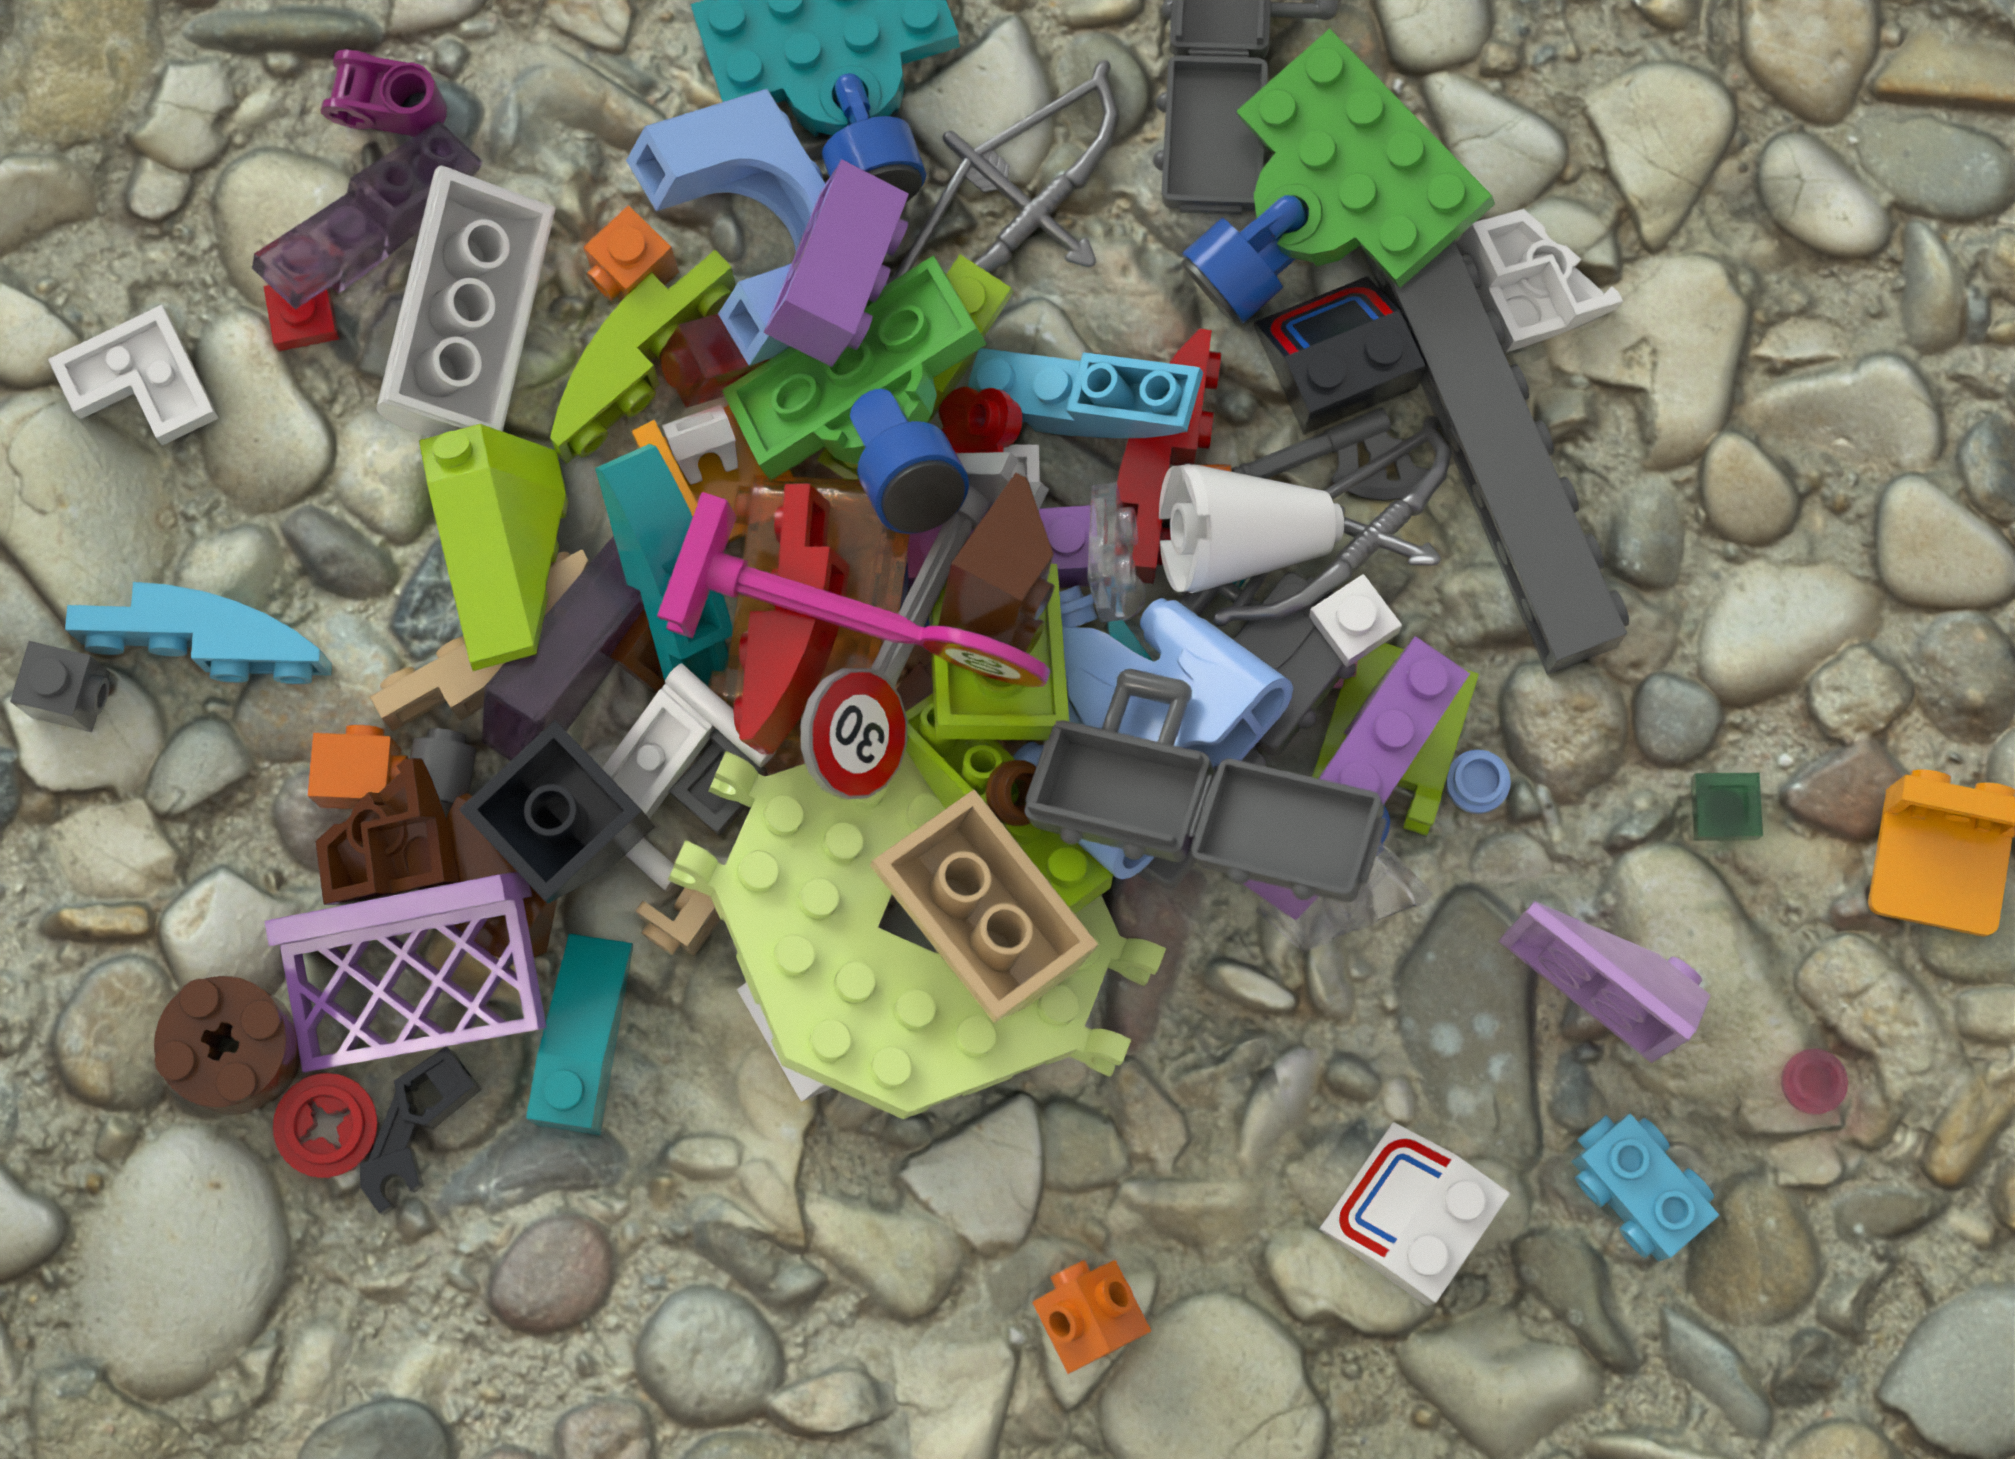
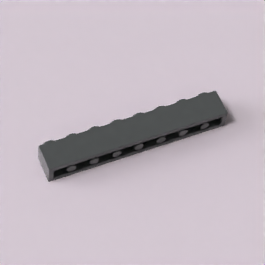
[1362,240,1629,675]

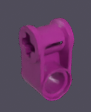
[320,50,447,137]

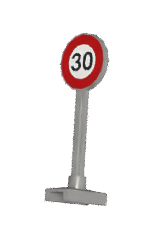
[801,452,1049,799]

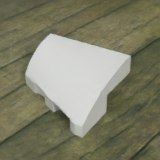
[1456,209,1623,353]

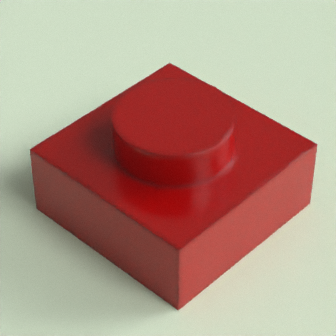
[263,274,339,352]

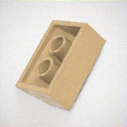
[870,789,1099,1023]

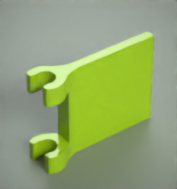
[1312,643,1479,836]

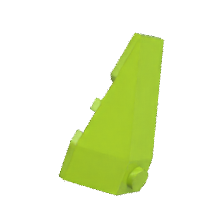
[419,424,569,671]

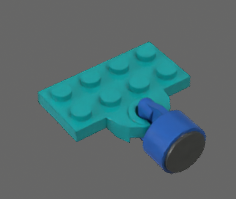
[690,0,960,202]

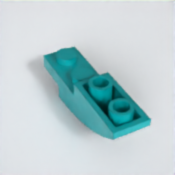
[595,444,737,694]

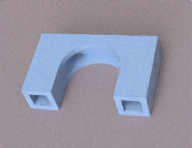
[626,89,887,366]

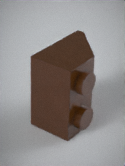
[938,473,1055,654]

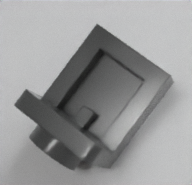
[669,729,768,836]

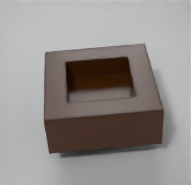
[609,608,665,694]

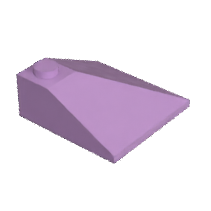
[1498,901,1711,1063]

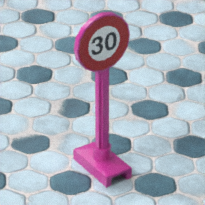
[657,492,1051,687]

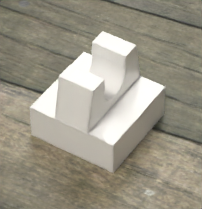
[662,405,738,485]

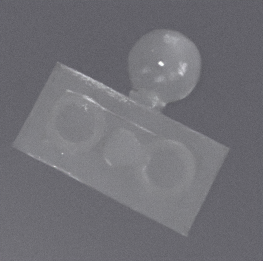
[1088,482,1146,623]

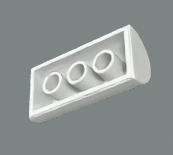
[376,165,556,437]

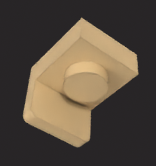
[635,888,720,956]

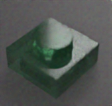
[1691,773,1763,841]

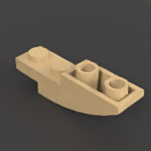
[370,549,596,731]

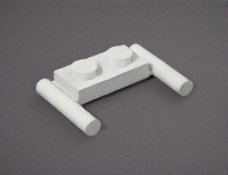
[602,664,777,892]

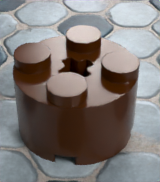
[154,976,301,1115]

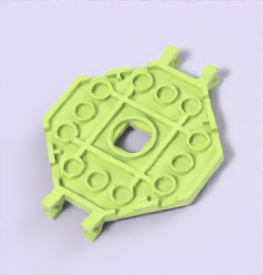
[668,749,1166,1119]

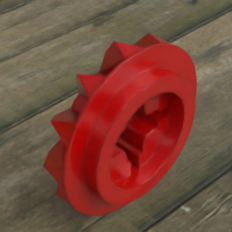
[273,1073,380,1179]

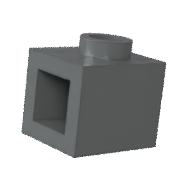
[10,641,110,732]

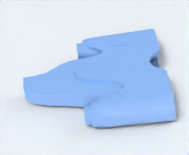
[1013,598,1293,880]

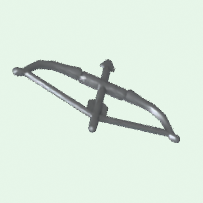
[886,60,1119,284]
[1213,416,1452,626]

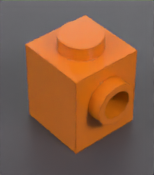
[583,205,679,301]
[308,725,409,809]

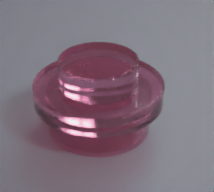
[1781,1049,1848,1115]

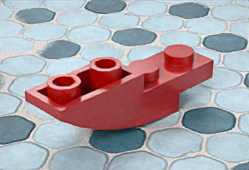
[1112,328,1221,584]
[733,484,850,754]

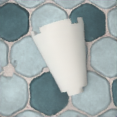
[1159,463,1344,593]

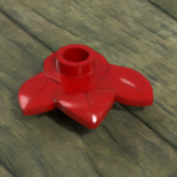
[938,386,1022,453]

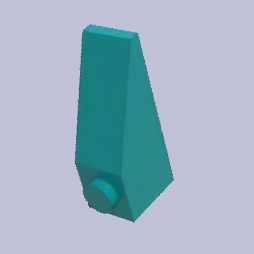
[526,934,633,1135]

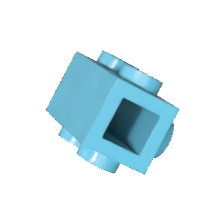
[1571,1113,1719,1262]

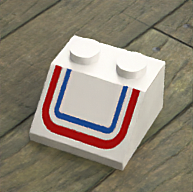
[1319,1122,1511,1306]

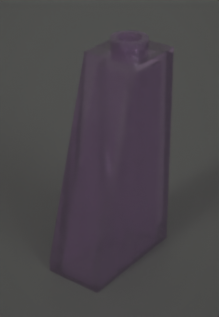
[482,535,644,761]

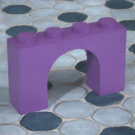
[1243,636,1470,920]

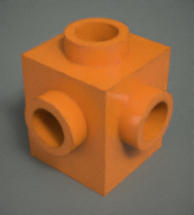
[1032,1260,1151,1374]

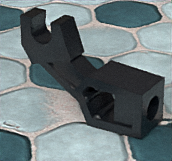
[360,1046,482,1216]

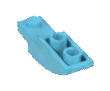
[968,348,1204,438]
[65,582,332,684]

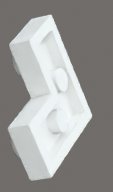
[48,305,219,445]

